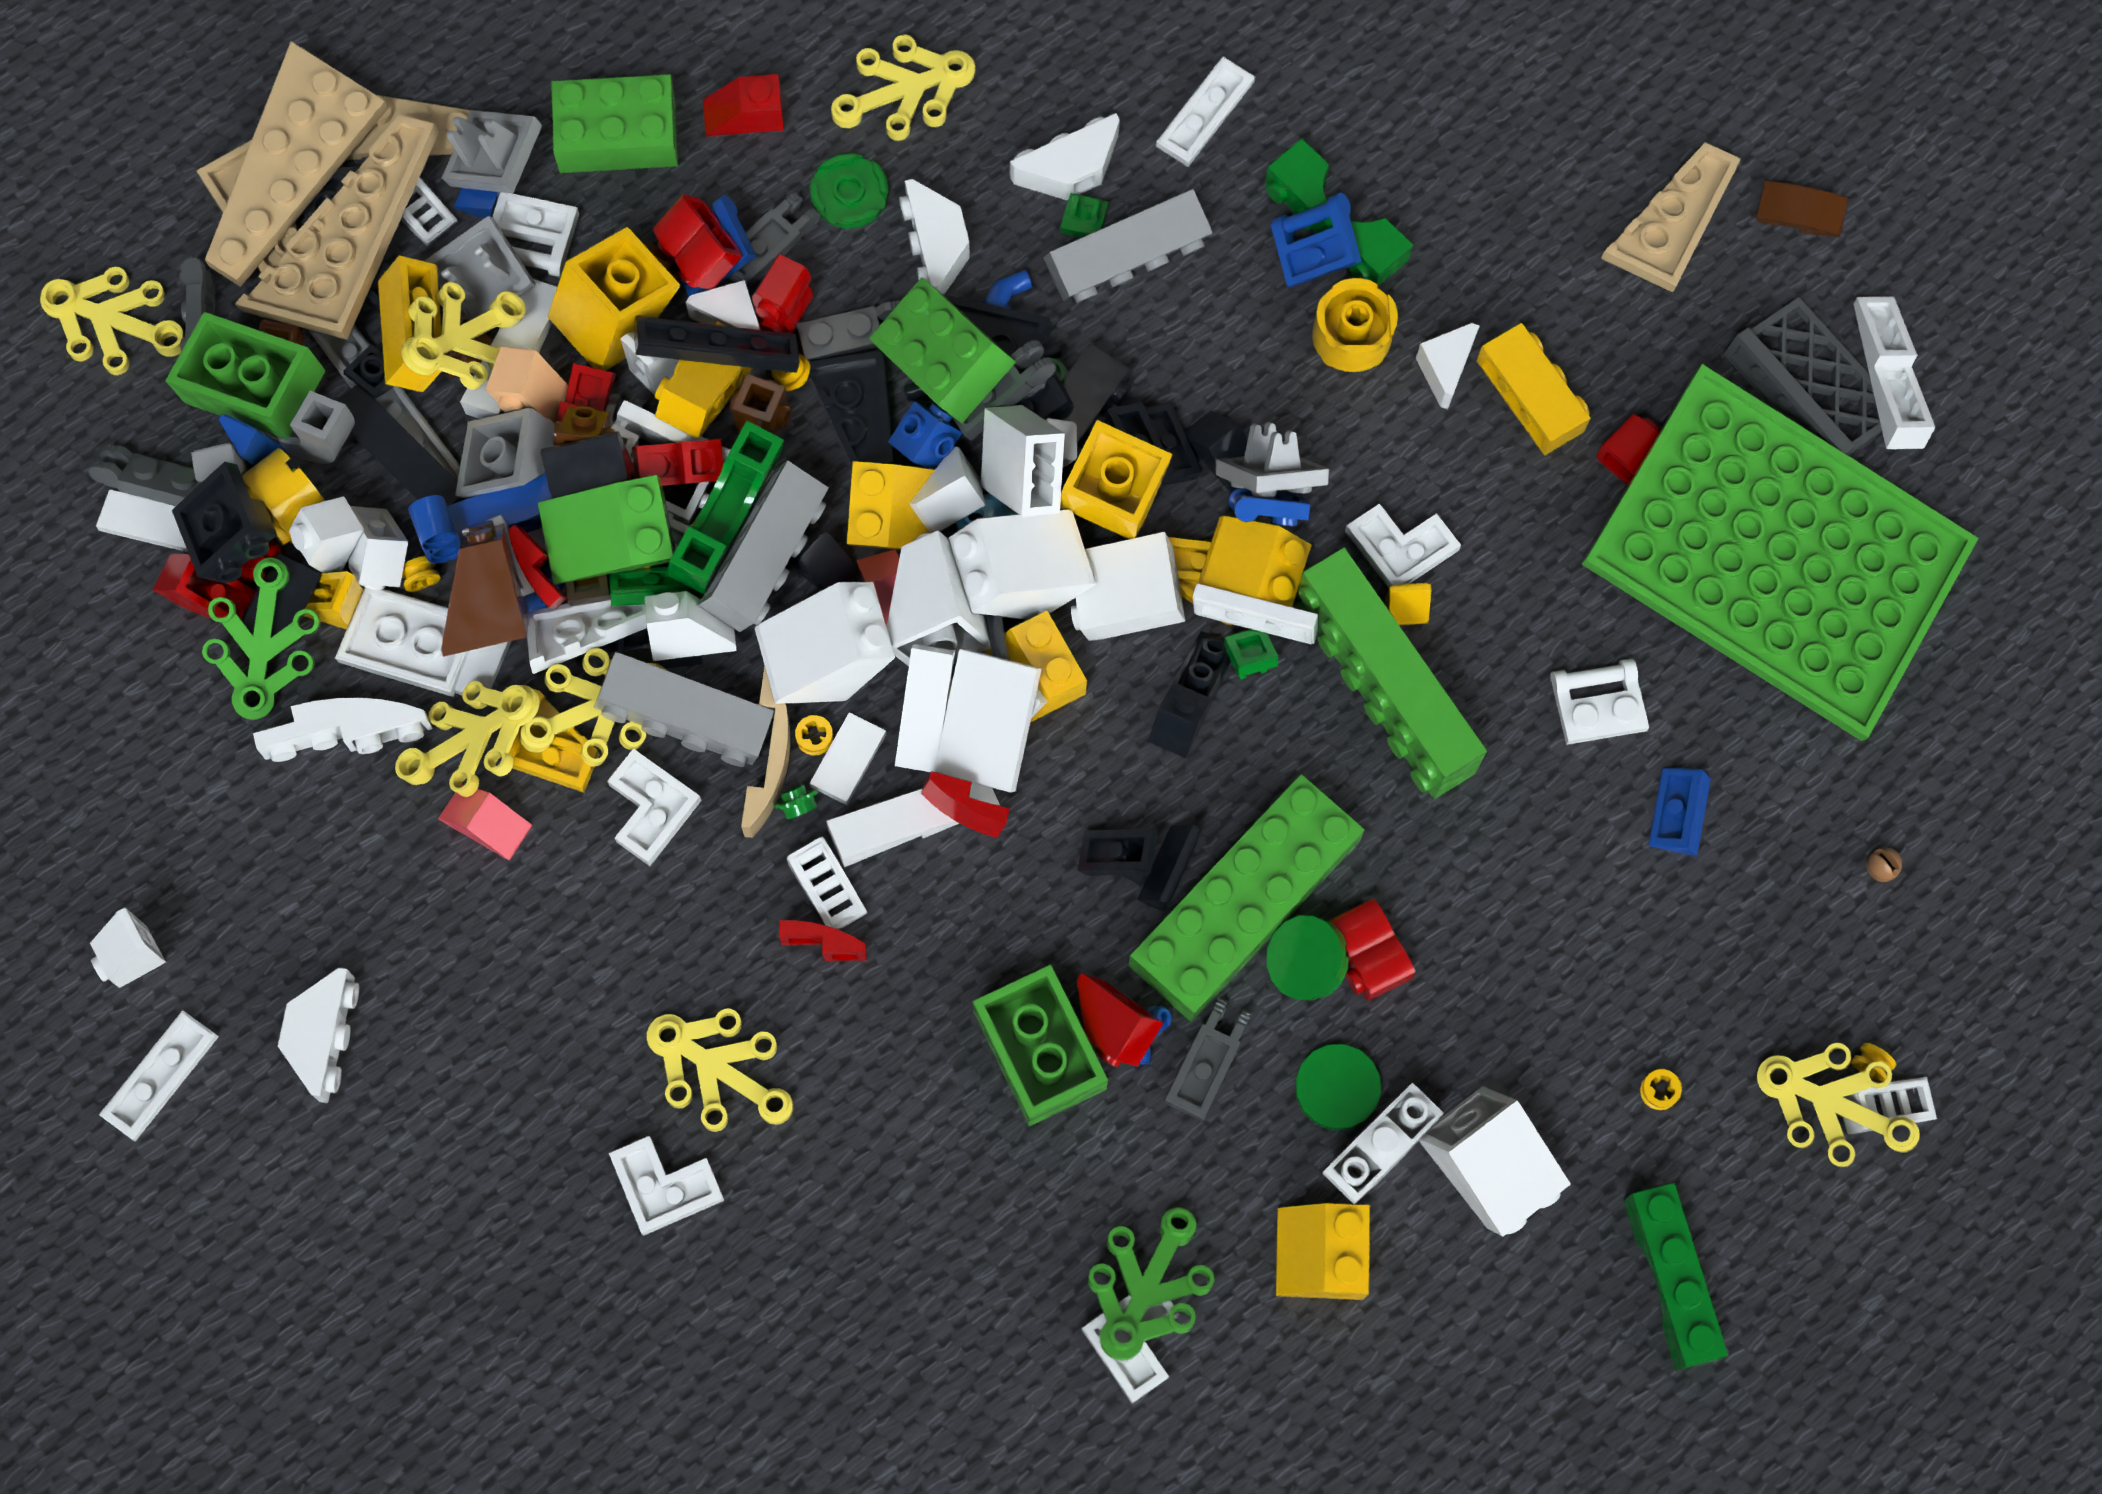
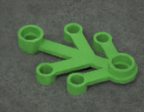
[202,558,320,720]
[1088,1207,1214,1361]

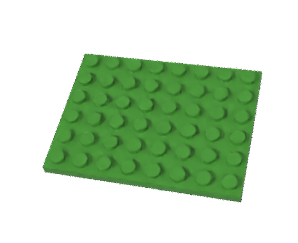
[1581,364,1979,741]

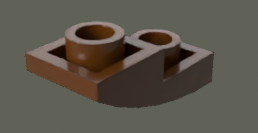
[1756,181,1849,238]

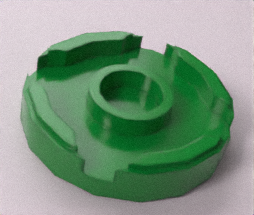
[810,153,889,229]
[1267,916,1349,1001]
[1295,1044,1381,1131]

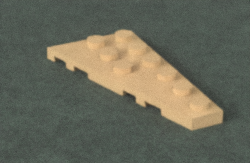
[205,42,388,287]
[235,115,440,340]

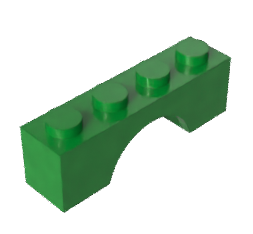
[1265,139,1413,287]
[667,421,784,594]
[1623,1183,1728,1371]

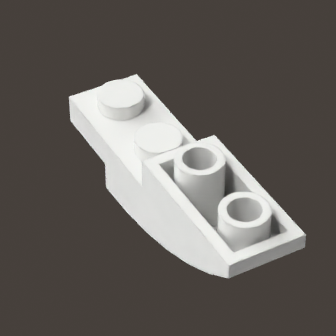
[253,698,433,762]

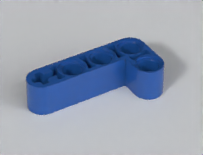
[408,473,554,563]

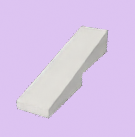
[460,279,557,419]
[1854,297,1935,449]
[826,779,1000,867]

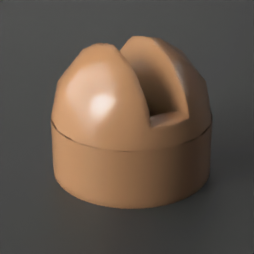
[1866,847,1902,882]

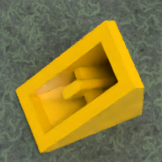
[302,571,363,630]

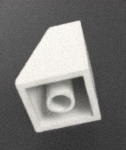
[948,510,1096,620]
[886,530,991,666]
[755,582,895,704]
[1419,1086,1570,1236]

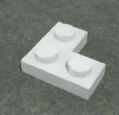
[1345,504,1461,588]
[607,749,702,866]
[609,1136,724,1236]
[1082,1295,1180,1404]

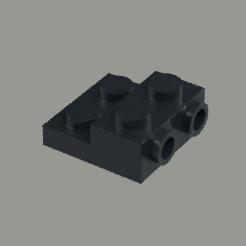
[172,461,277,583]

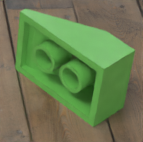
[538,475,675,585]

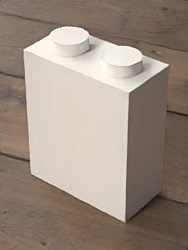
[981,405,1065,517]
[1071,532,1185,641]

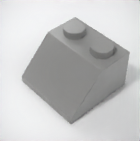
[455,407,555,499]

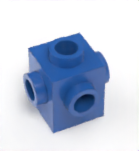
[888,401,962,470]

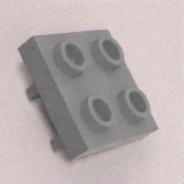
[442,110,542,194]
[424,216,536,319]
[1216,422,1329,497]

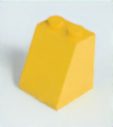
[547,227,680,371]

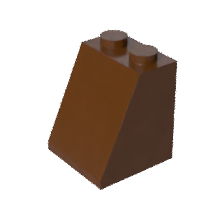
[441,520,529,657]

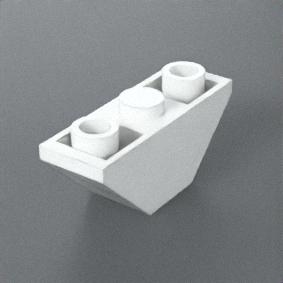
[1010,113,1120,200]
[899,179,970,294]
[278,968,359,1103]
[1323,1083,1444,1204]

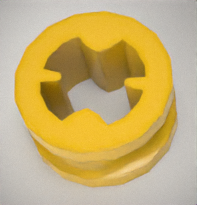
[402,556,441,592]
[795,715,833,756]
[1851,1043,1896,1083]
[1640,1069,1682,1110]

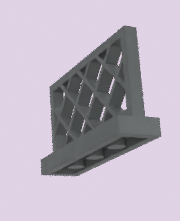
[1724,297,1882,456]

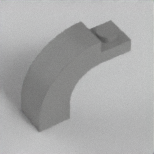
[257,391,355,464]

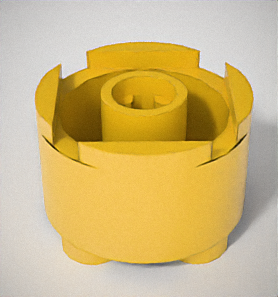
[1312,278,1398,372]
[242,448,325,545]

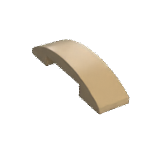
[741,667,790,838]

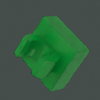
[1060,193,1109,238]
[1224,629,1278,680]

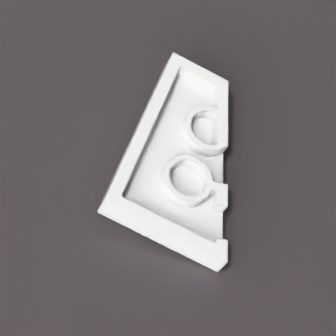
[527,600,647,674]

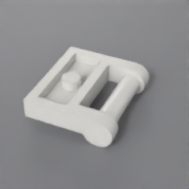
[492,192,579,277]
[1550,658,1649,745]

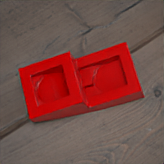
[555,363,616,423]
[632,439,723,486]
[508,524,567,609]
[921,771,1010,838]
[779,920,867,961]

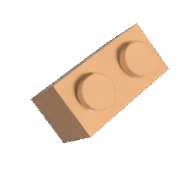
[485,347,568,423]

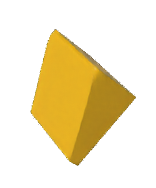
[1385,583,1431,625]

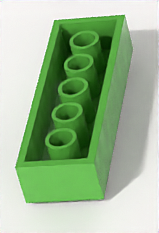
[1295,547,1487,799]
[1128,774,1365,1023]

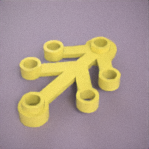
[831,35,975,141]
[40,267,185,375]
[401,282,526,390]
[519,648,667,766]
[395,681,540,797]
[647,1009,793,1132]
[1757,1043,1920,1167]

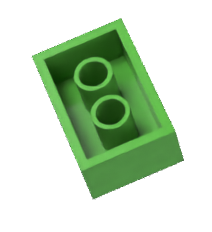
[552,74,678,173]
[869,277,1016,423]
[165,312,326,440]
[973,965,1108,1127]

